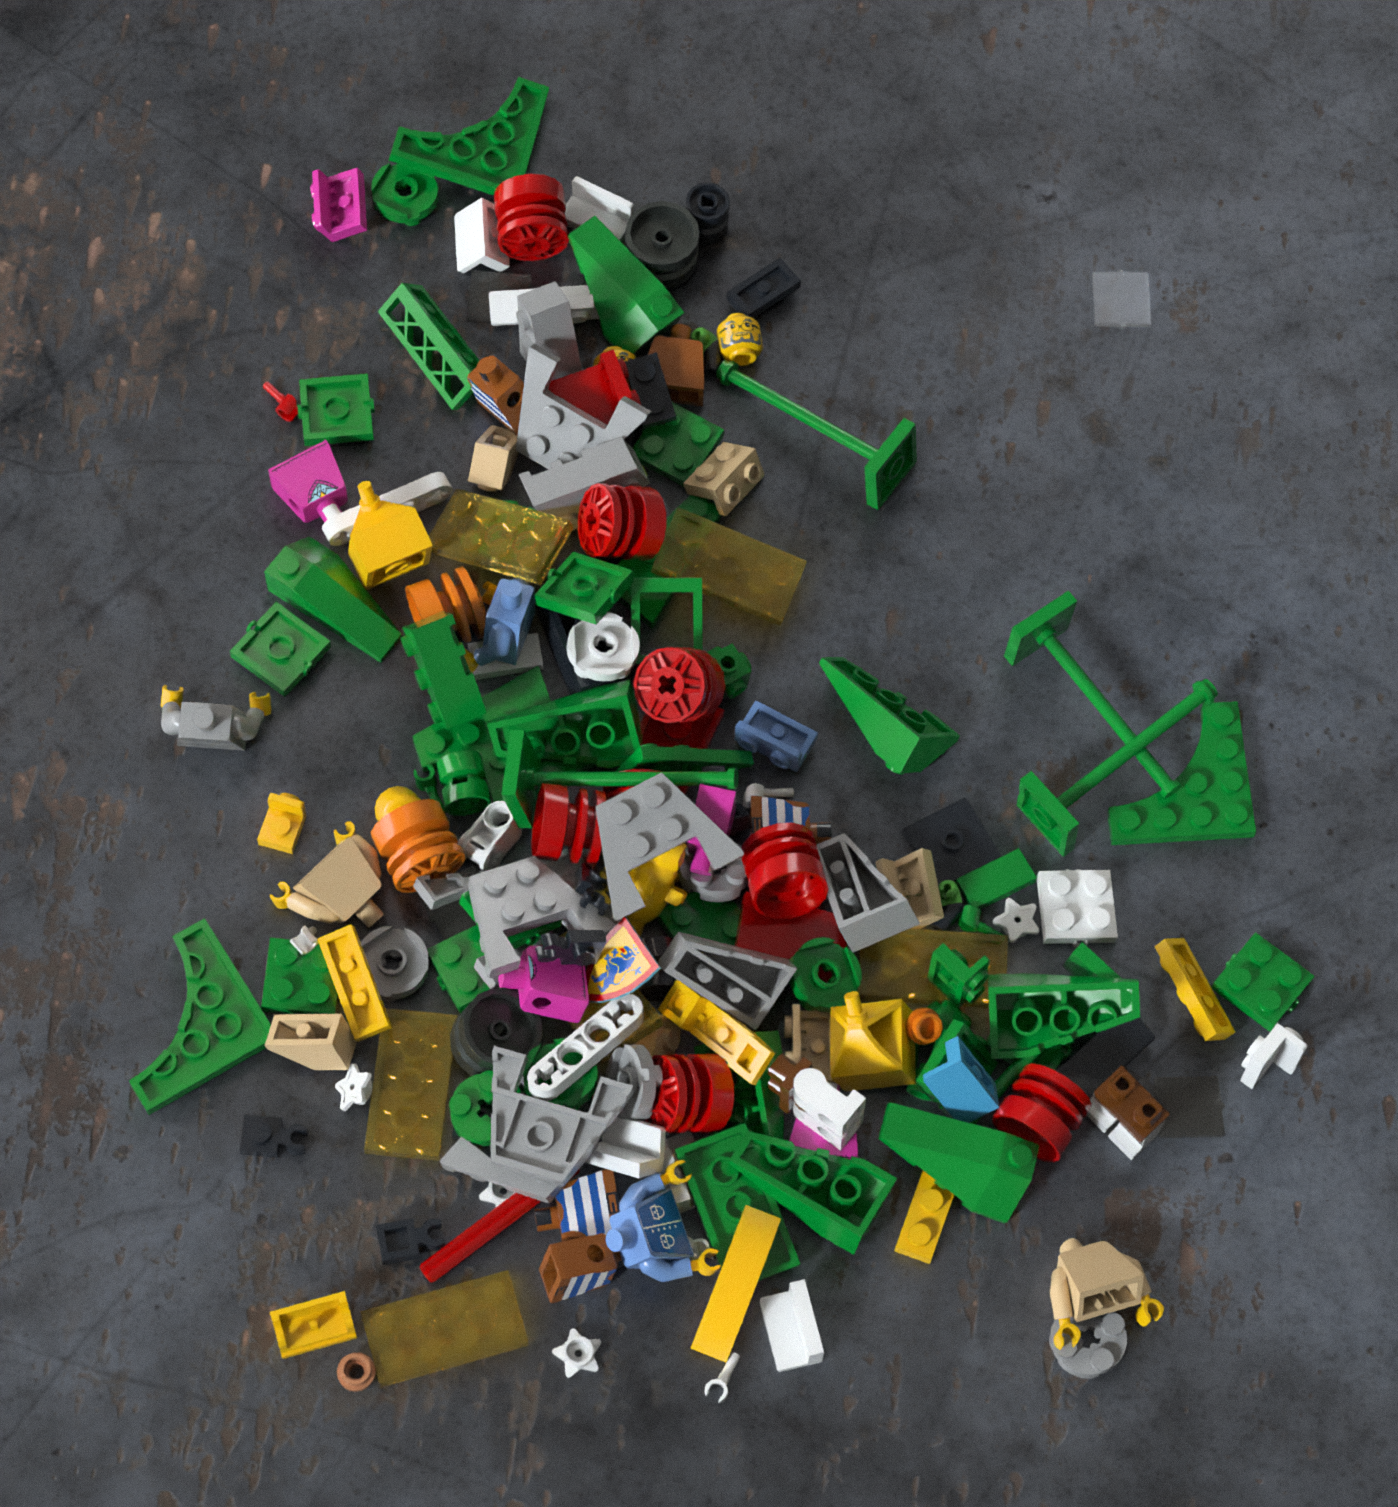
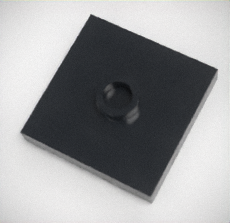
[902,797,1002,886]

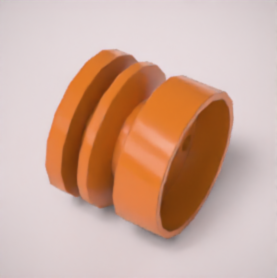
[405,566,486,644]
[371,799,466,893]

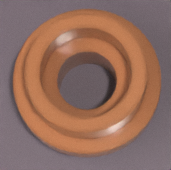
[337,1352,376,1392]

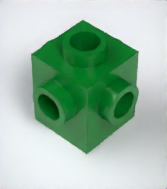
[707,643,752,699]

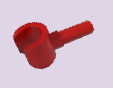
[263,381,298,422]

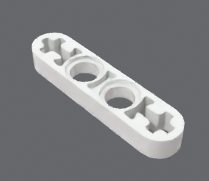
[322,472,453,546]
[527,994,644,1101]

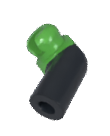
[691,327,722,377]
[930,880,963,936]

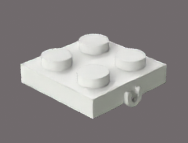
[1036,869,1118,948]

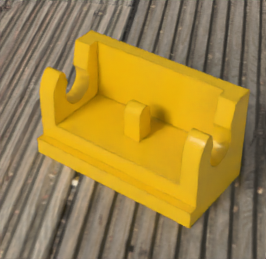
[270,1291,357,1359]

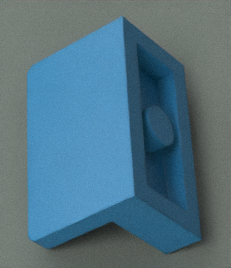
[923,1036,999,1123]

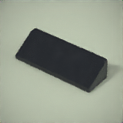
[1056,1018,1155,1099]

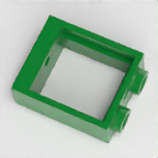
[631,578,703,666]

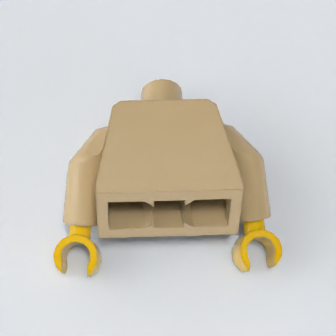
[269,821,384,928]
[1050,1238,1164,1350]

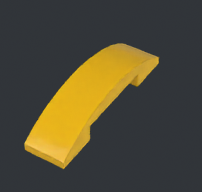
[658,980,775,1085]
[690,1205,781,1363]

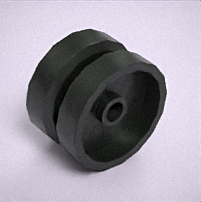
[625,201,700,289]
[450,988,542,1076]

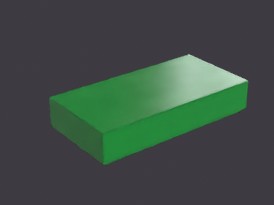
[955,848,1037,910]

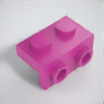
[310,168,367,242]

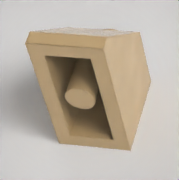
[468,425,519,491]
[265,1014,357,1070]

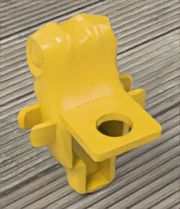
[604,843,687,936]

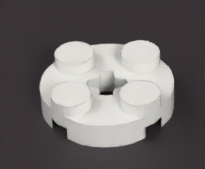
[567,612,640,681]

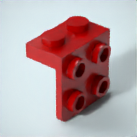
[549,349,641,425]

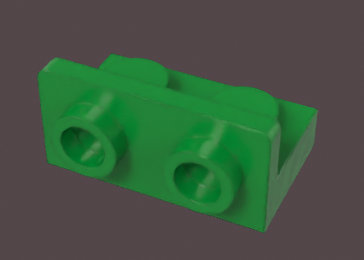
[927,943,991,1008]

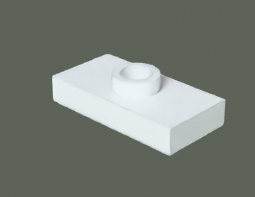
[468,633,544,680]

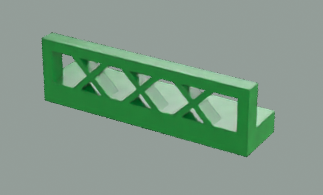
[378,283,480,410]

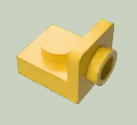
[257,793,307,854]

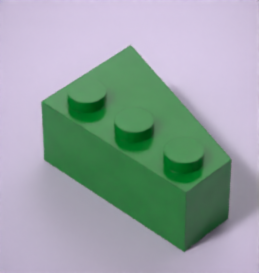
[401,611,487,729]

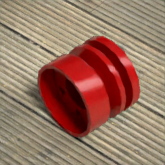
[494,174,569,261]
[578,483,666,561]
[634,647,725,723]
[531,783,606,866]
[741,822,829,920]
[644,1054,734,1133]
[992,1063,1092,1162]

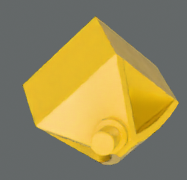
[348,481,433,590]
[830,991,916,1092]

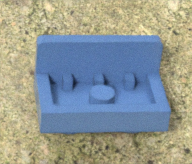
[734,700,818,772]

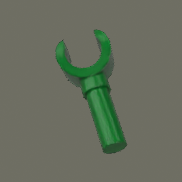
[413,764,446,813]
[958,905,1007,944]

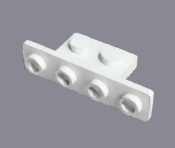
[489,285,599,326]

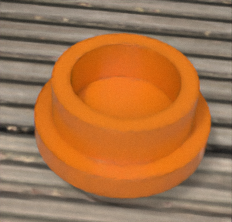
[906,1007,942,1045]

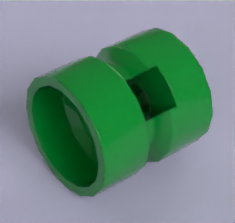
[437,750,491,816]

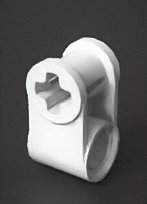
[458,801,522,871]

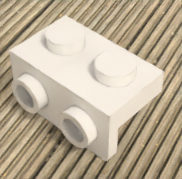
[1240,1023,1308,1089]

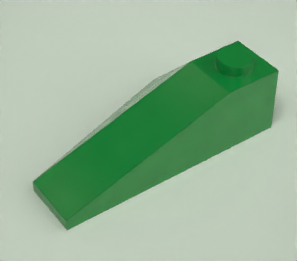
[487,680,643,768]

